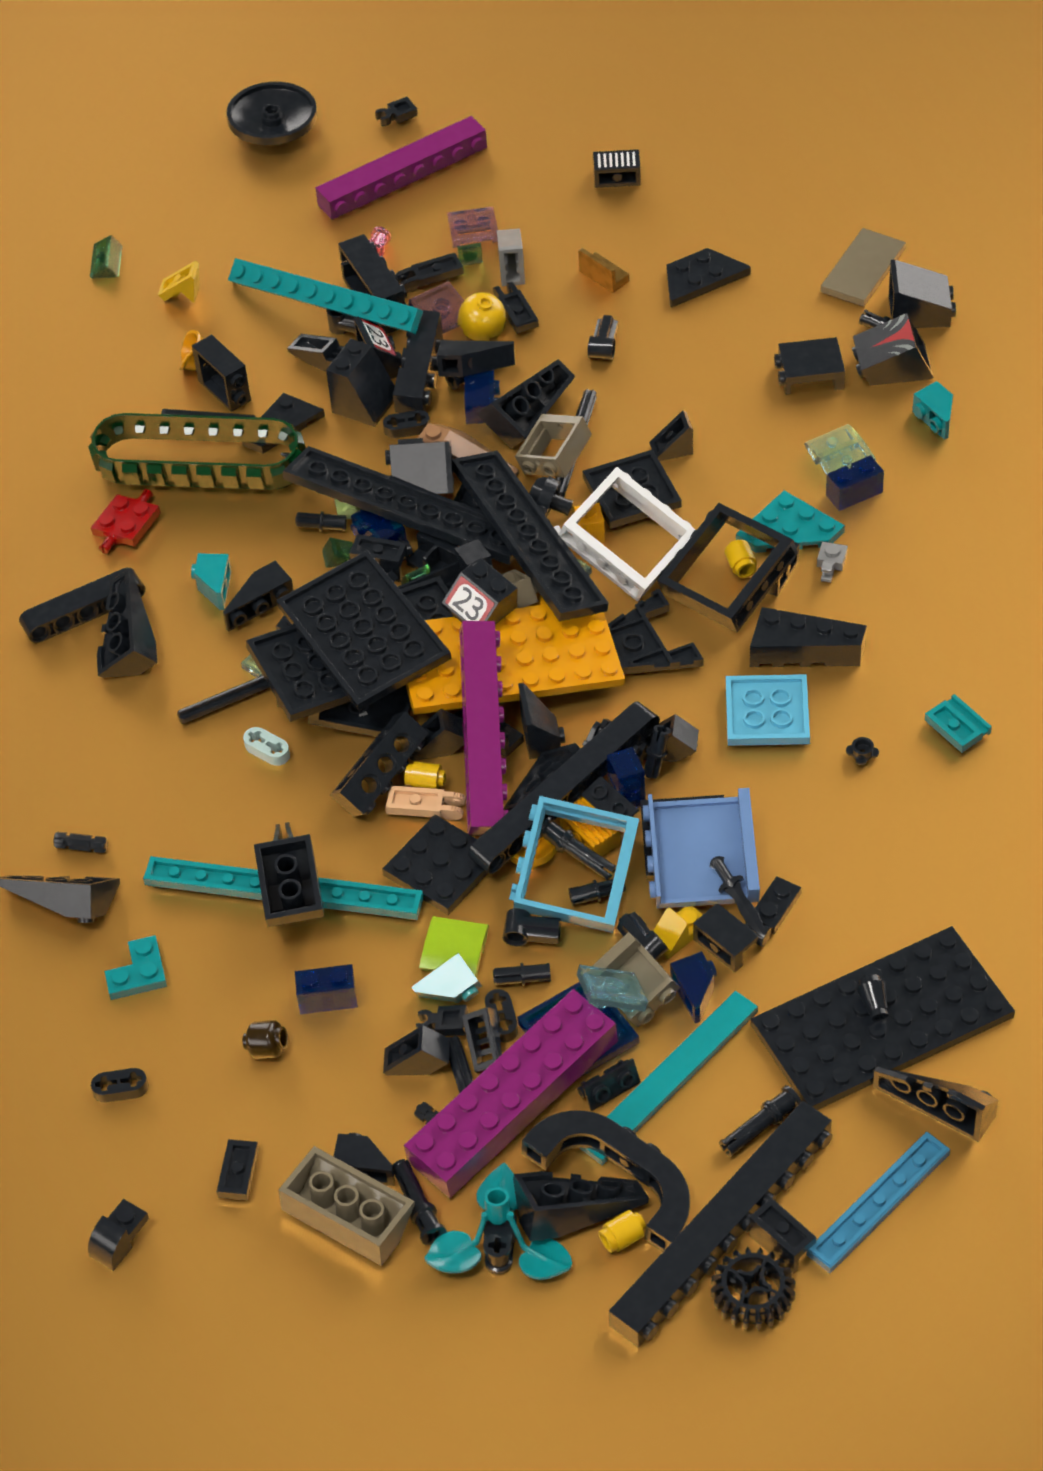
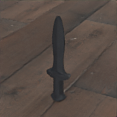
[709,856,766,937]

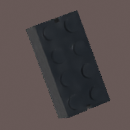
[338,234,407,334]

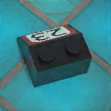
[354,316,402,379]
[442,557,518,624]

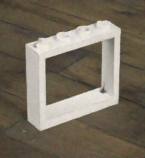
[558,467,695,602]

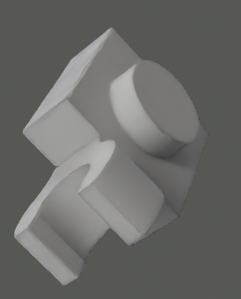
[817,542,848,583]

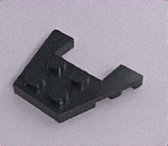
[608,588,704,674]

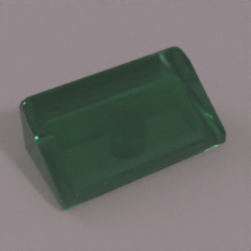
[90,235,122,278]

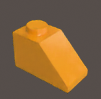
[571,503,605,543]

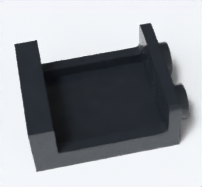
[774,337,845,395]

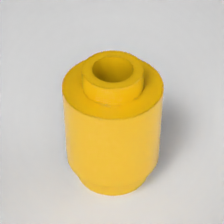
[724,540,757,578]
[404,761,446,789]
[598,1210,646,1253]

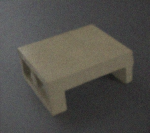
[586,932,680,1027]

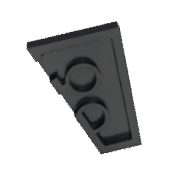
[242,393,325,454]

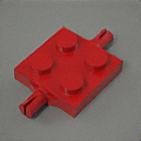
[90,489,161,554]

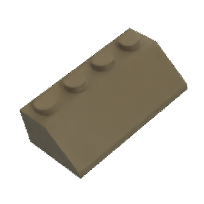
[278,1146,415,1266]

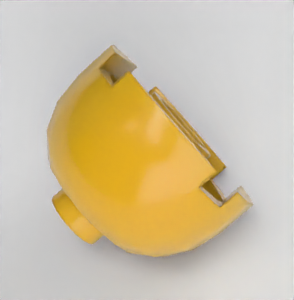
[457,292,506,341]

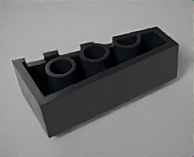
[393,310,443,413]
[476,359,575,449]
[750,607,867,667]

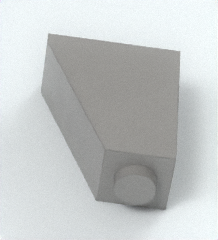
[496,228,525,286]

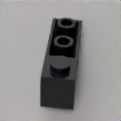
[437,340,516,377]
[223,561,294,632]

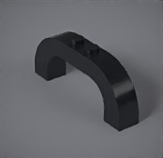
[521,1110,690,1252]

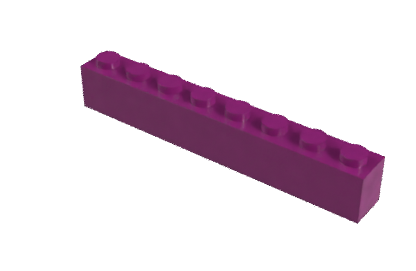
[315,116,487,220]
[459,621,508,836]

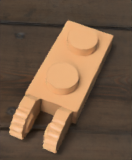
[386,786,466,821]

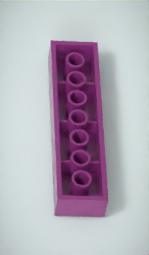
[404,989,618,1199]

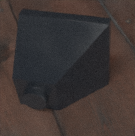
[518,683,565,759]

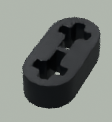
[383,410,430,438]
[485,989,518,1042]
[90,1068,148,1103]

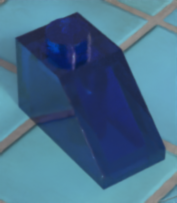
[670,951,717,1024]

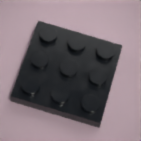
[582,449,682,529]
[382,815,488,915]

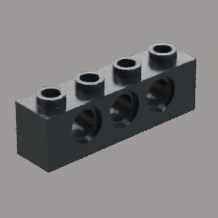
[330,711,428,817]

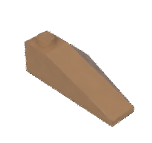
[418,423,519,476]

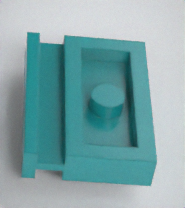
[925,694,992,753]

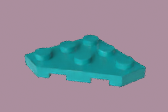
[736,490,845,553]

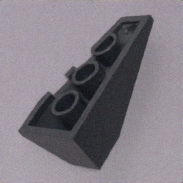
[97,568,158,678]
[513,1171,649,1241]

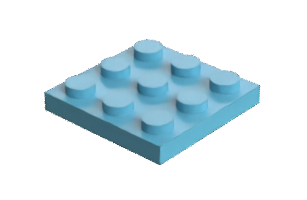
[726,674,810,746]

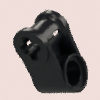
[483,1215,517,1274]

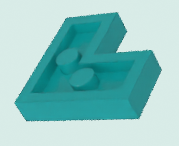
[104,935,167,1000]

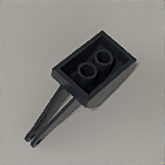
[254,822,324,927]

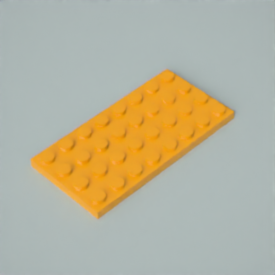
[406,604,625,715]

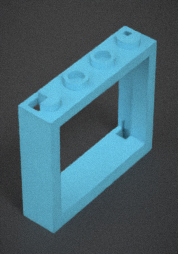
[509,796,639,933]

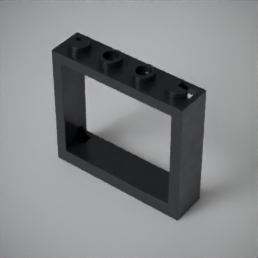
[657,503,798,632]

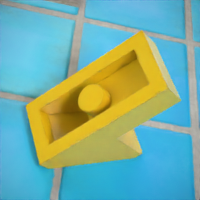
[158,260,199,303]
[653,906,703,959]

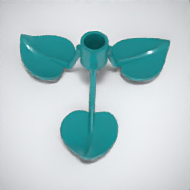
[424,1163,572,1280]

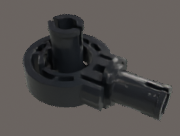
[529,476,574,522]

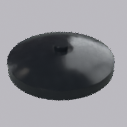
[227,82,317,145]

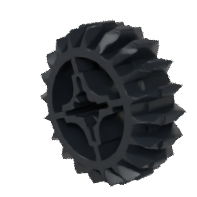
[711,1247,796,1331]

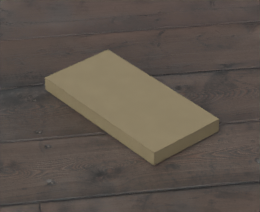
[821,228,906,307]

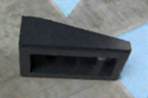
[462,1007,502,1073]

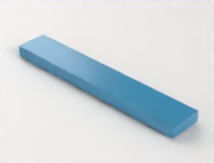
[806,1131,950,1274]

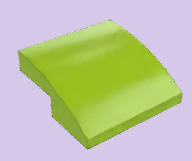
[419,916,489,978]

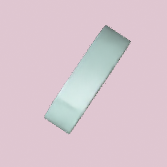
[243,727,290,766]

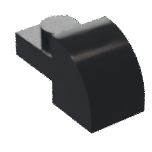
[88,1199,149,1271]

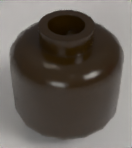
[242,1020,288,1059]

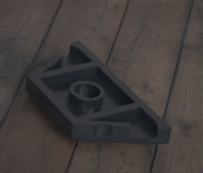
[666,248,751,307]

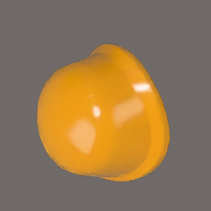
[179,330,206,371]

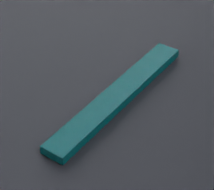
[580,990,758,1166]

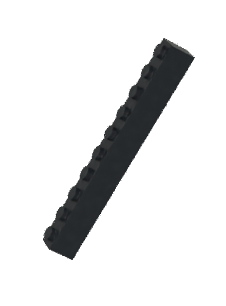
[608,1101,833,1348]

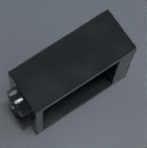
[192,334,251,412]

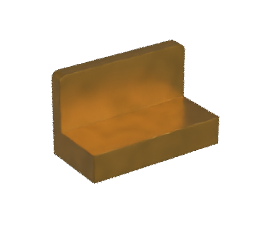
[578,248,629,293]

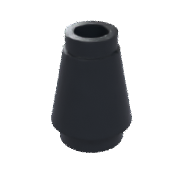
[857,975,888,1021]

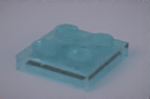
[576,965,648,1012]

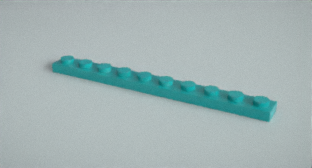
[228,258,423,334]
[143,856,423,920]

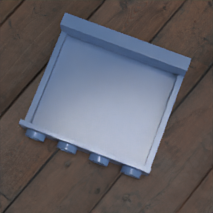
[643,788,760,909]

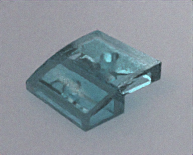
[804,424,876,482]

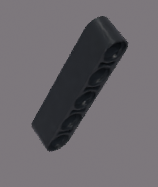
[19,567,146,643]

